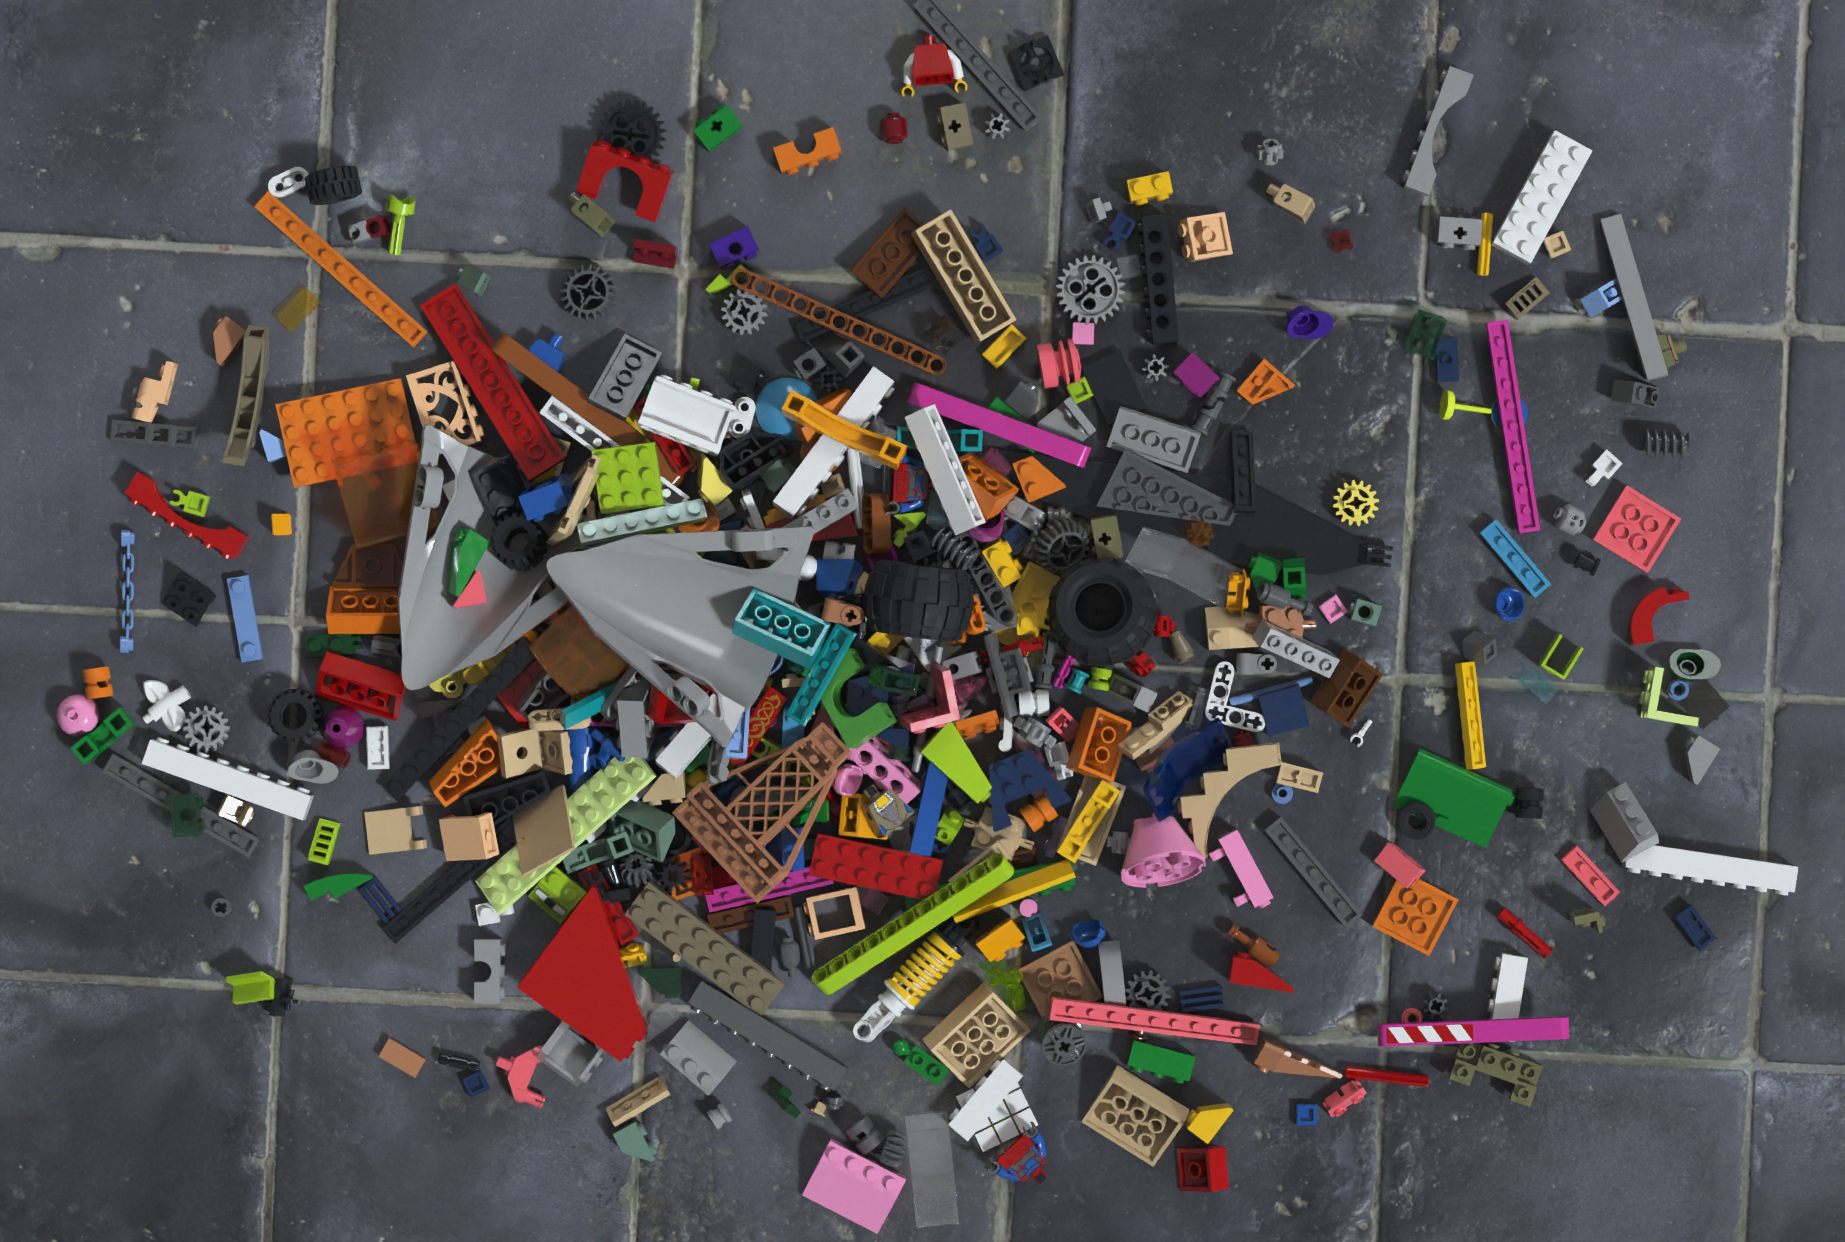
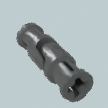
[1191,371,1236,436]

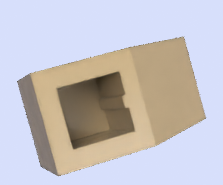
[643,772,688,806]

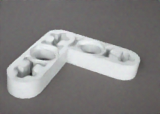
[1205,661,1266,732]

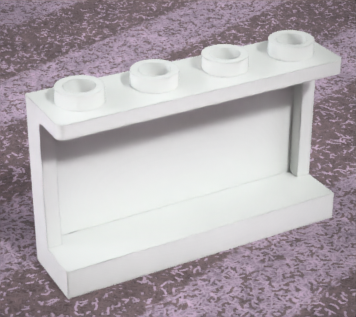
[637,375,736,457]

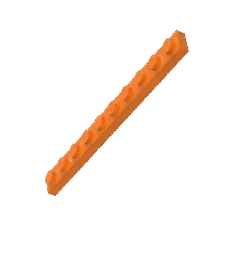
[254,191,428,348]

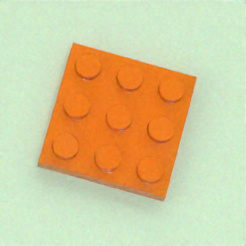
[1372,879,1459,956]

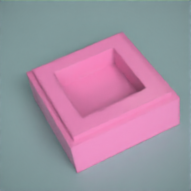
[1072,322,1094,345]
[1318,594,1348,624]

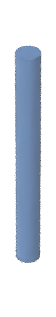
[1229,675,1313,706]

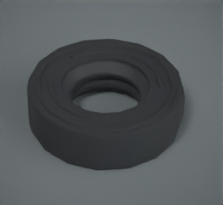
[1397,801,1436,840]

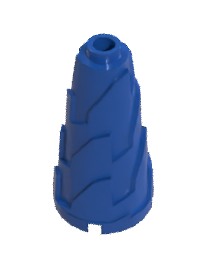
[564,727,602,796]

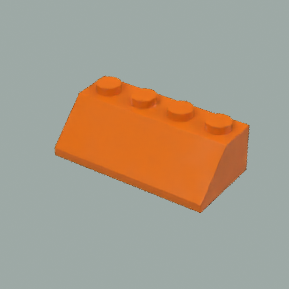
[326,586,400,634]

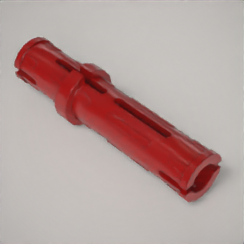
[980,635,1044,665]
[1496,907,1553,959]

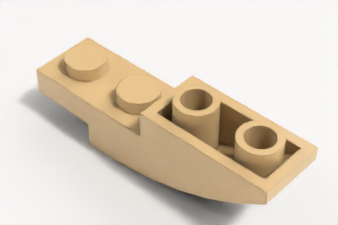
[1118,691,1194,760]

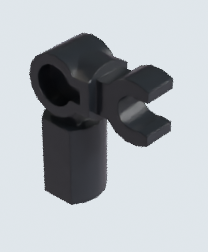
[587,872,632,904]

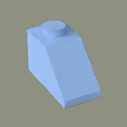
[1580,278,1623,318]

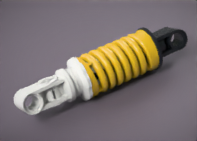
[853,916,979,1042]

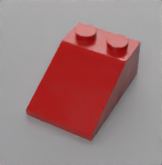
[1227,951,1294,993]

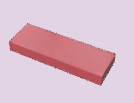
[1560,845,1620,907]

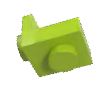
[935,808,965,846]

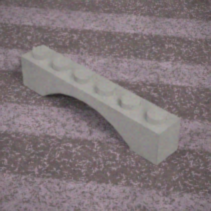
[1401,66,1474,197]

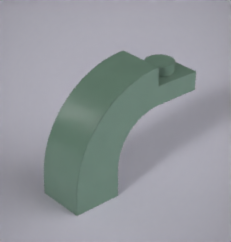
[562,831,634,874]

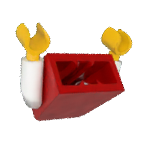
[901,35,967,98]

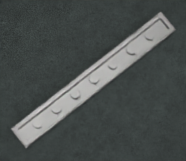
[1600,214,1668,381]

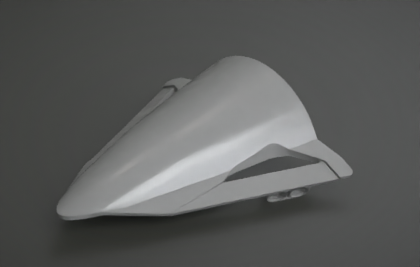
[397,424,620,690]
[546,526,814,747]

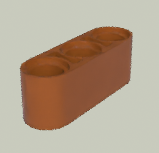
[862,493,891,555]

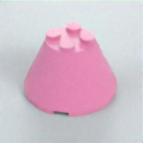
[1121,812,1206,888]

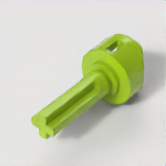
[386,194,416,255]

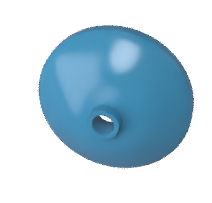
[756,378,818,441]

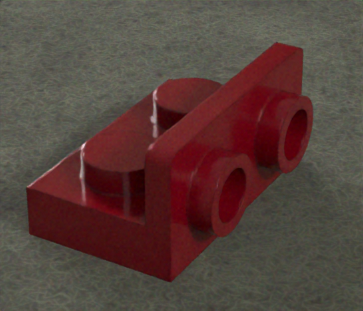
[633,239,678,269]

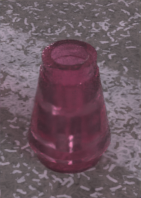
[981,447,1013,477]

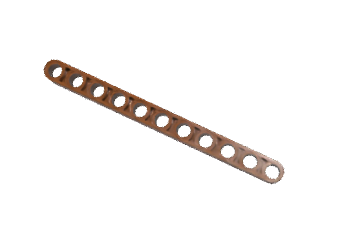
[731,268,946,376]
[491,332,690,488]

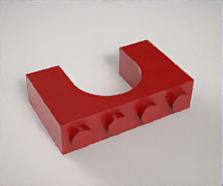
[575,140,675,223]

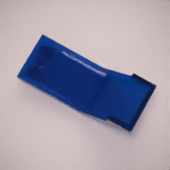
[1142,717,1234,822]

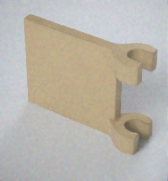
[364,806,427,855]

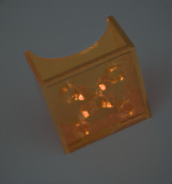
[331,438,440,549]

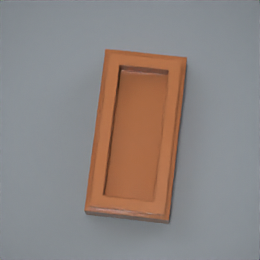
[378,1038,426,1078]

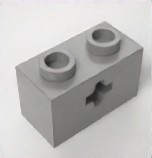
[1436,216,1483,250]

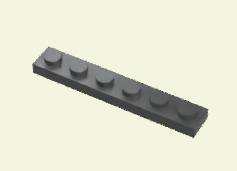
[1265,816,1363,929]

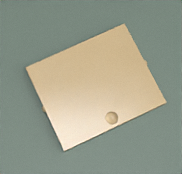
[512,785,575,877]

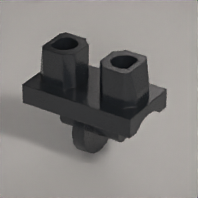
[262,978,299,1017]

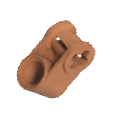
[821,598,865,626]

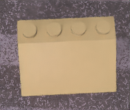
[922,981,1031,1088]
[1081,1065,1190,1167]

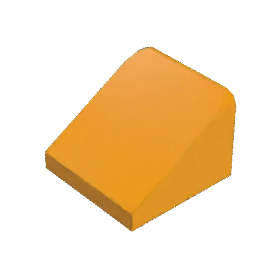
[271,514,292,536]

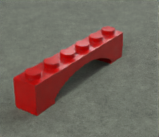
[124,472,250,560]

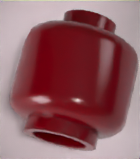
[880,112,908,144]

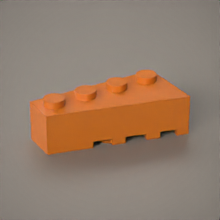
[429,718,501,807]

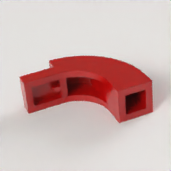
[1628,587,1690,646]

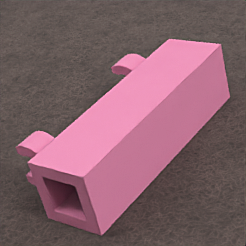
[1208,829,1273,909]

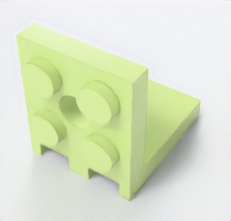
[1639,667,1699,726]

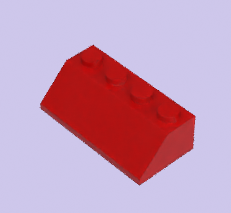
[316,652,407,721]

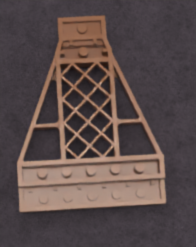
[672,722,852,904]

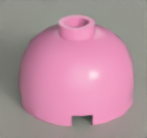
[56,694,101,737]

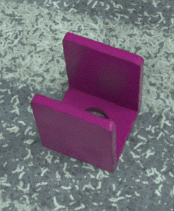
[1172,352,1219,398]

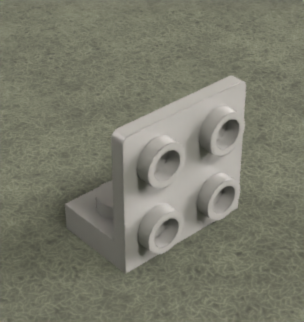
[1037,397,1096,443]

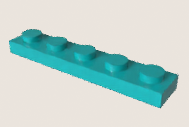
[786,623,857,726]

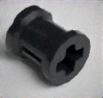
[1573,550,1601,576]

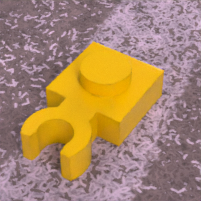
[1017,612,1050,635]

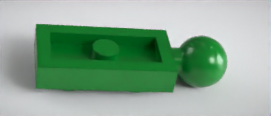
[892,1039,950,1086]

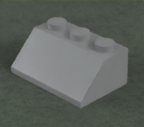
[614,681,656,758]
[1590,782,1659,863]
[660,1020,737,1096]

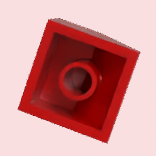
[1177,1145,1229,1192]

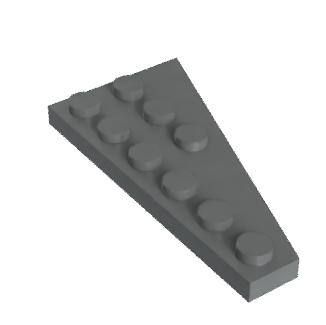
[1096,449,1236,526]

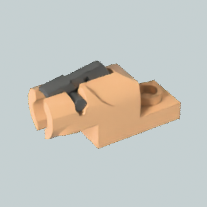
[131,361,178,423]

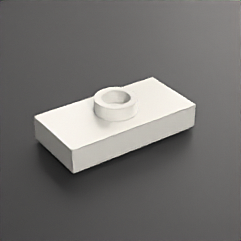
[366,726,390,770]

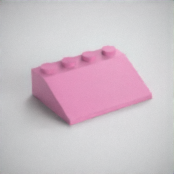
[802,1138,906,1234]

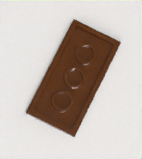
[849,208,925,299]

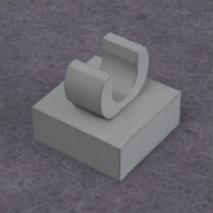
[1085,197,1112,224]

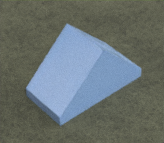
[259,429,287,463]

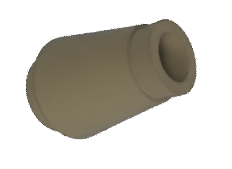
[1169,631,1195,664]

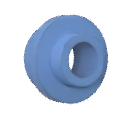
[1667,679,1689,700]
[1272,783,1293,804]

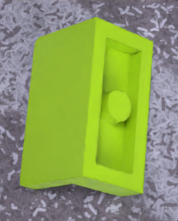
[225,971,275,1005]

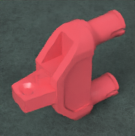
[496,1045,546,1109]

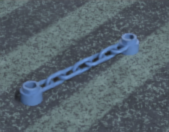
[120,530,135,653]

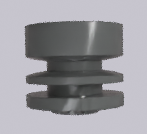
[1038,1013,1087,1066]

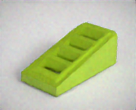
[307,818,341,865]

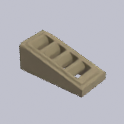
[1503,277,1550,320]

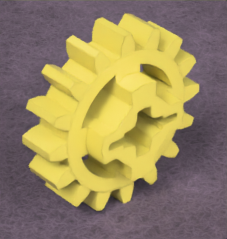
[1332,480,1379,526]

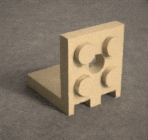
[497,727,573,778]

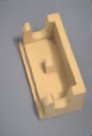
[1276,762,1323,793]

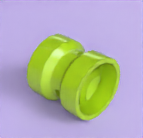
[1088,667,1112,691]

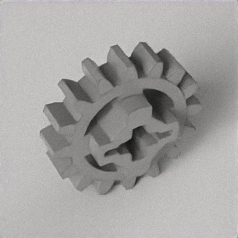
[721,289,768,335]
[182,706,230,753]
[1013,716,1057,748]

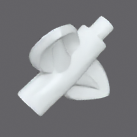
[143,680,191,732]

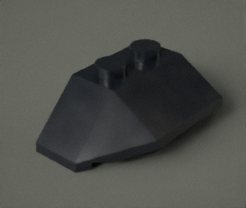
[719,431,795,491]

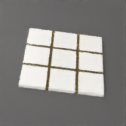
[956,1083,1038,1152]

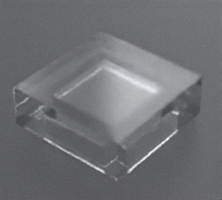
[1117,254,1142,280]

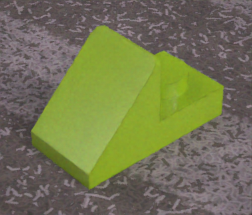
[893,512,926,548]

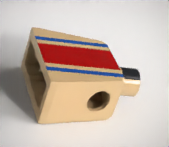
[1265,183,1315,224]

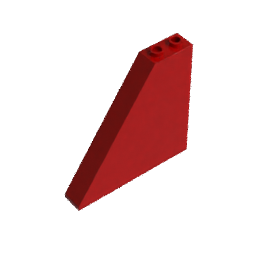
[517,883,647,1062]

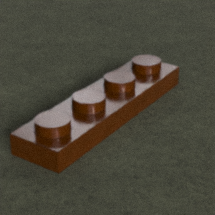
[707,895,795,933]

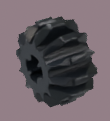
[656,857,692,893]

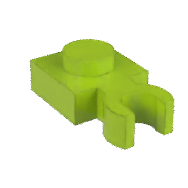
[170,490,211,517]

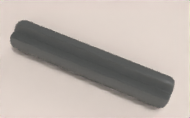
[794,906,816,969]

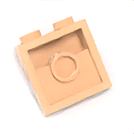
[1178,212,1233,262]

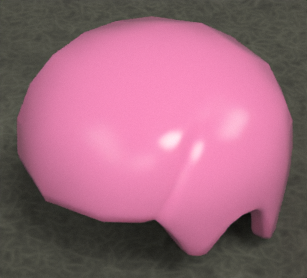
[832,764,863,796]

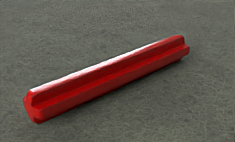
[1344,1066,1429,1087]

